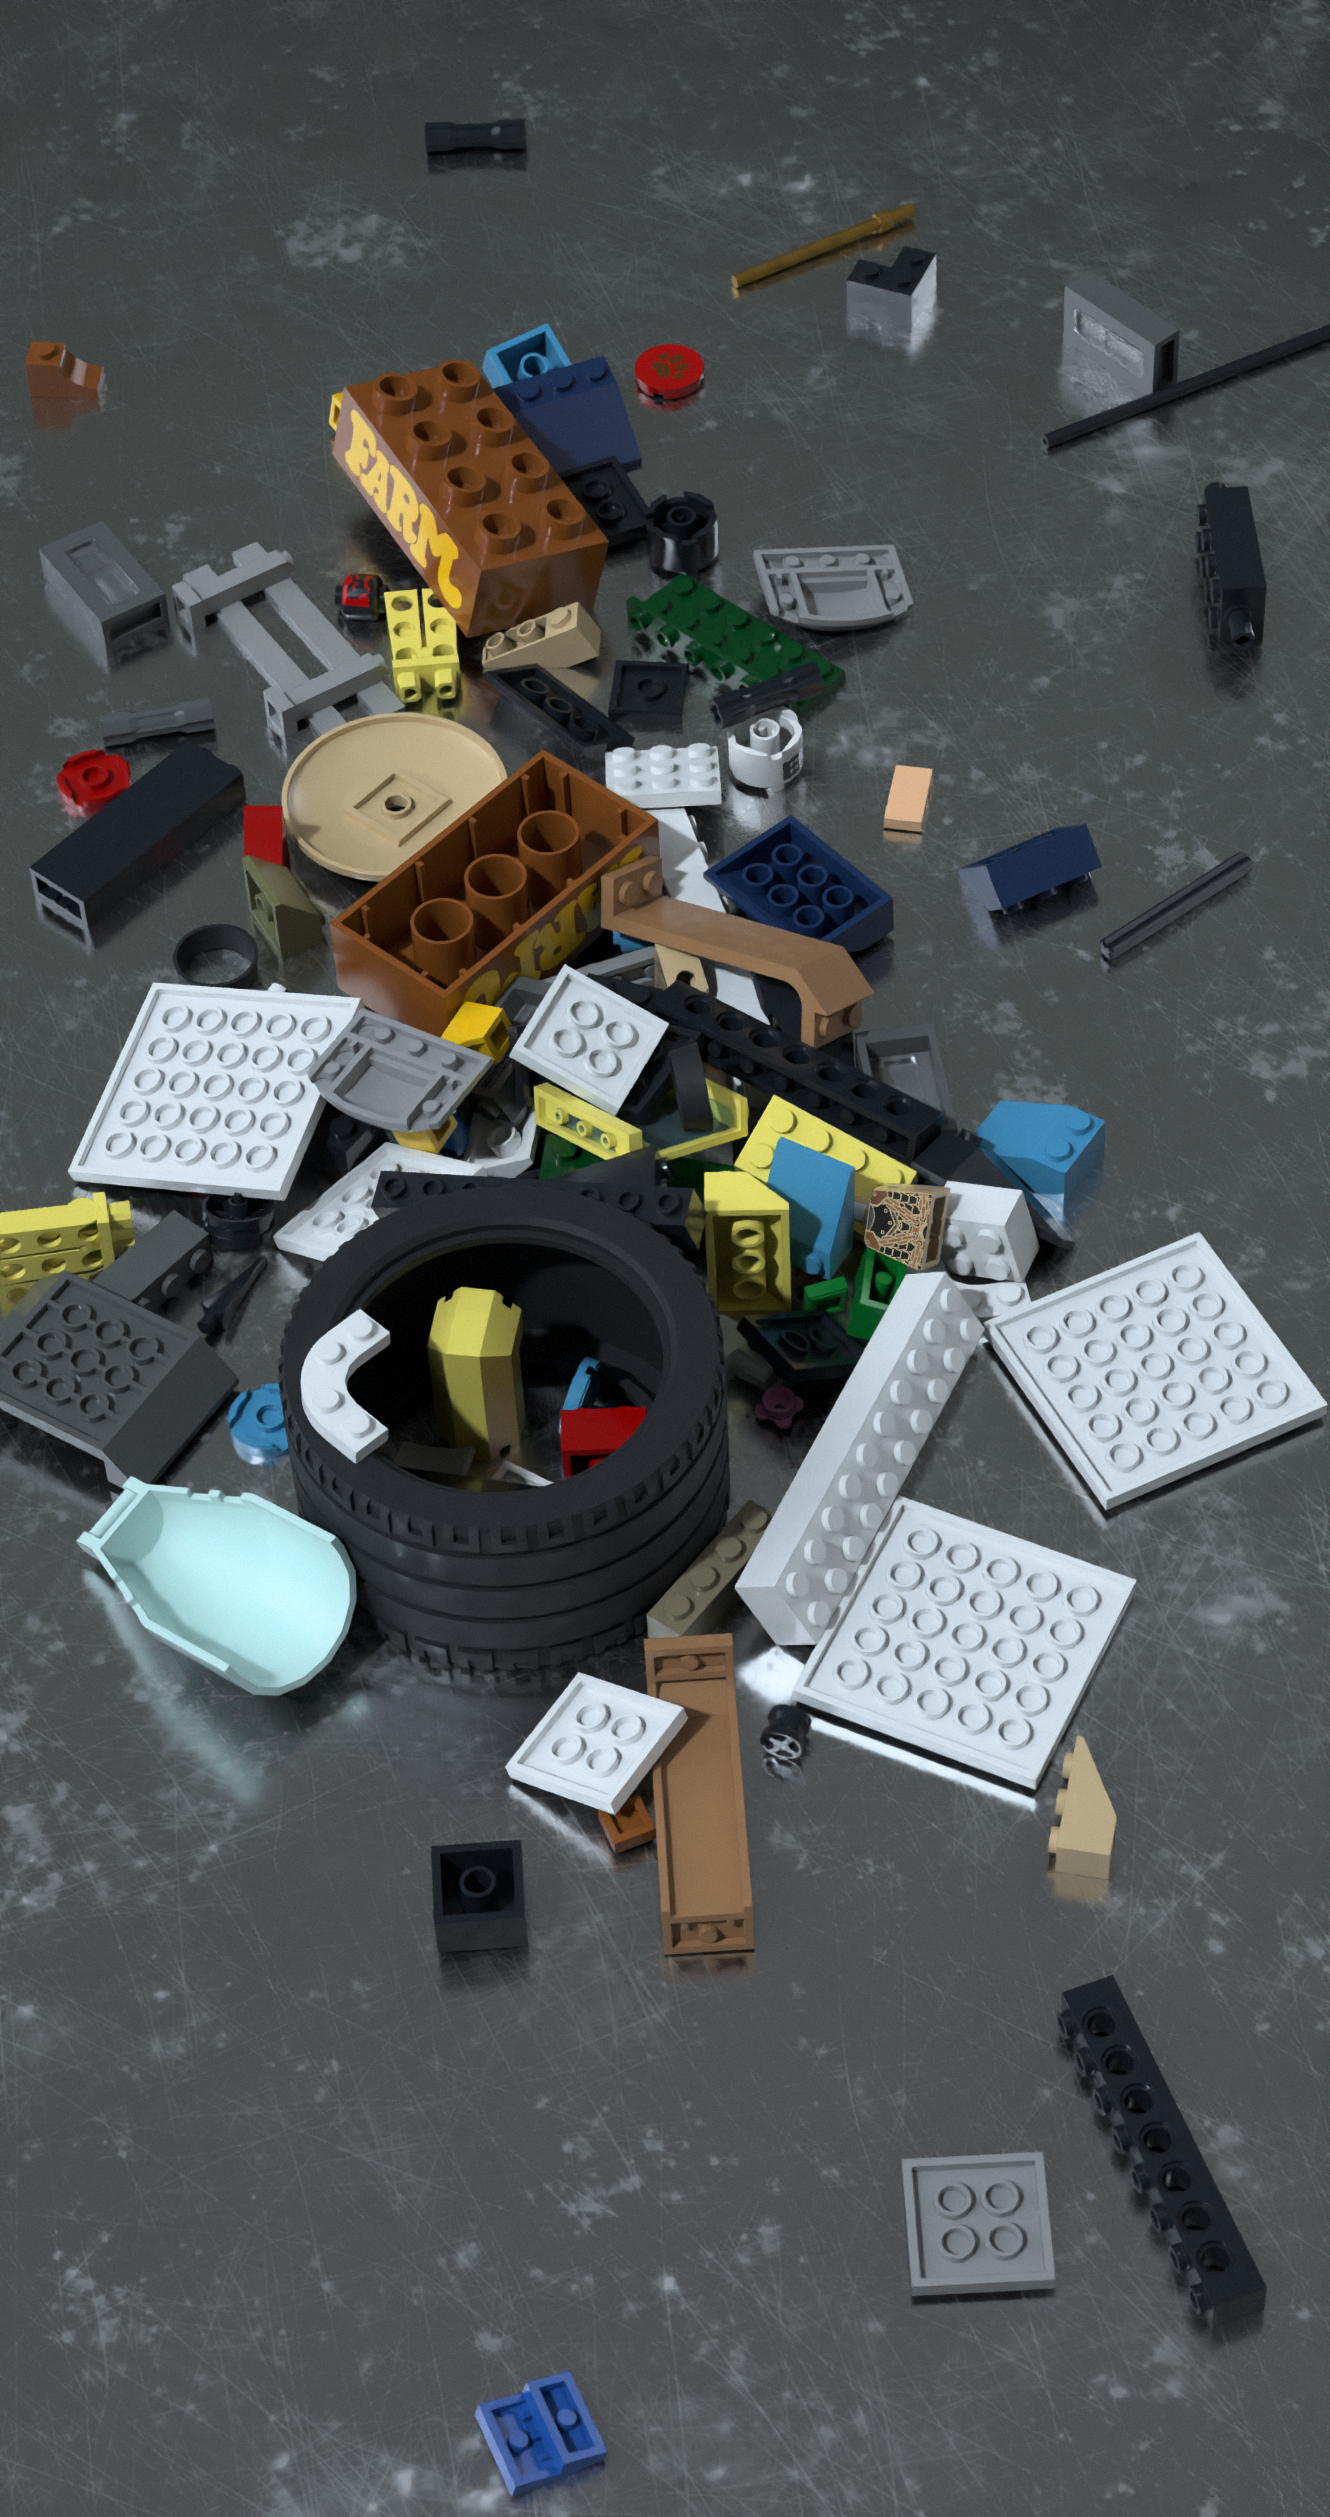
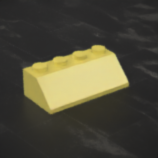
[704,1171,792,1316]

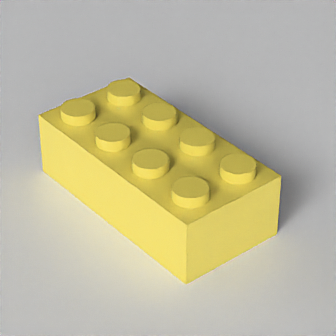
[734,1095,918,1243]

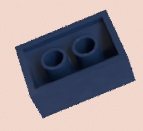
[958,823,1102,915]

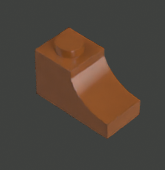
[25,341,105,400]

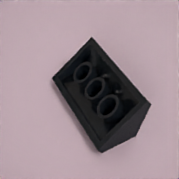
[483,663,635,765]

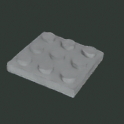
[902,2152,1056,2296]

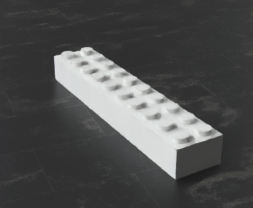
[734,1271,985,1645]

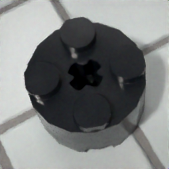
[646,491,719,577]

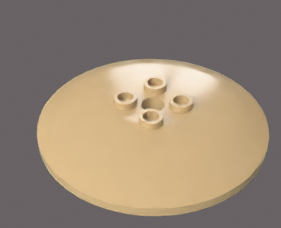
[281,712,507,882]

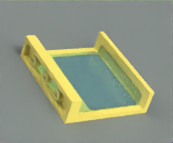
[534,1078,749,1160]

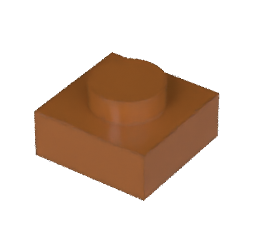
[597,1794,656,1854]

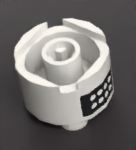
[727,706,803,792]

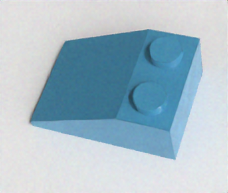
[482,323,572,388]
[975,1100,1106,1205]
[766,1137,855,1280]

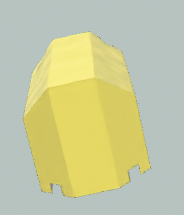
[427,1287,526,1461]

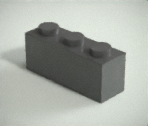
[91,1210,213,1312]

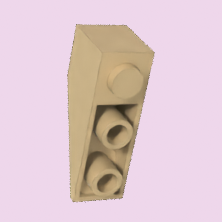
[482,601,601,668]
[1048,1735,1117,1880]

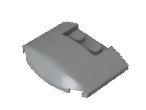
[752,544,913,632]
[307,1008,494,1132]

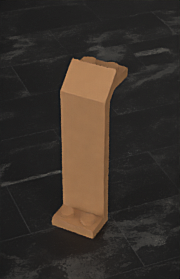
[601,855,875,1049]
[644,1633,755,1955]

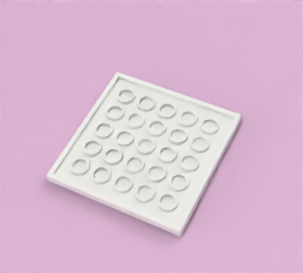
[68,982,366,1201]
[983,1232,1328,1510]
[792,1495,1137,1790]

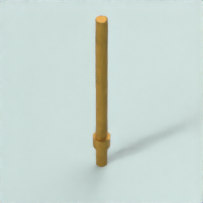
[731,203,916,288]

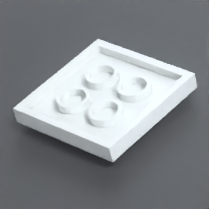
[605,743,722,809]
[509,964,669,1117]
[505,1672,688,1815]

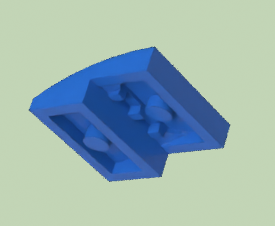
[475,2371,608,2497]

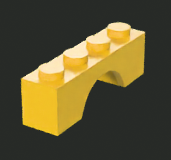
[392,1001,512,1154]

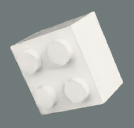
[941,1181,1040,1283]

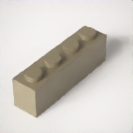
[646,1499,774,1639]

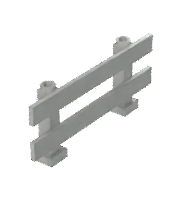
[172,541,406,739]

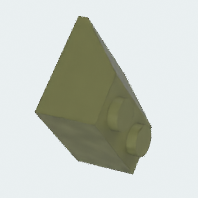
[242,855,326,960]

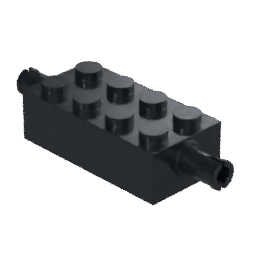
[1195,482,1267,650]

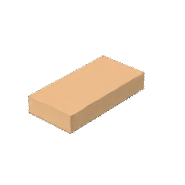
[884,765,933,832]

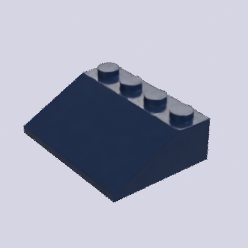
[492,355,642,473]
[703,815,894,953]

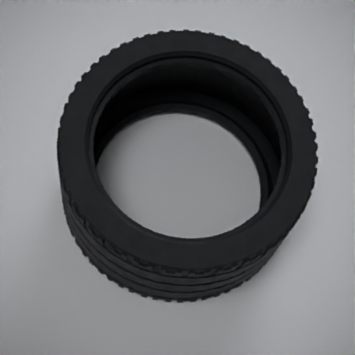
[278,1185,730,1670]

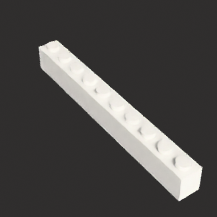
[643,806,773,1107]

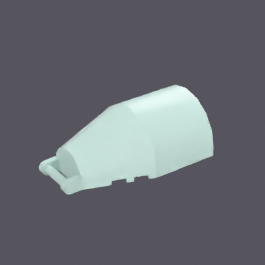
[76,1476,357,1696]

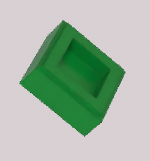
[803,1276,848,1315]

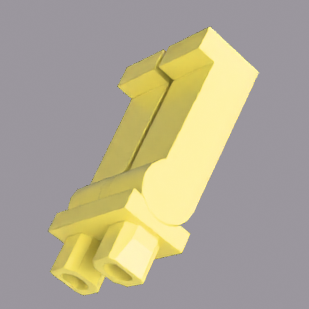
[384,588,462,703]
[0,1191,135,1286]

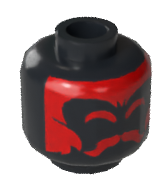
[335,573,390,622]

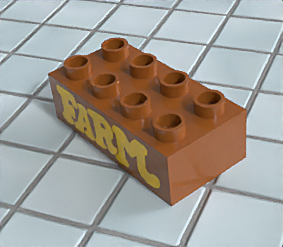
[332,359,609,638]
[329,749,660,1037]

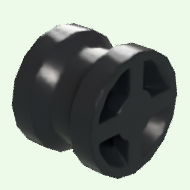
[760,1704,812,1759]

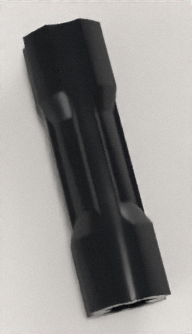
[425,119,526,153]
[708,661,825,730]

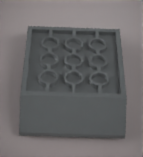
[0,1270,239,1488]

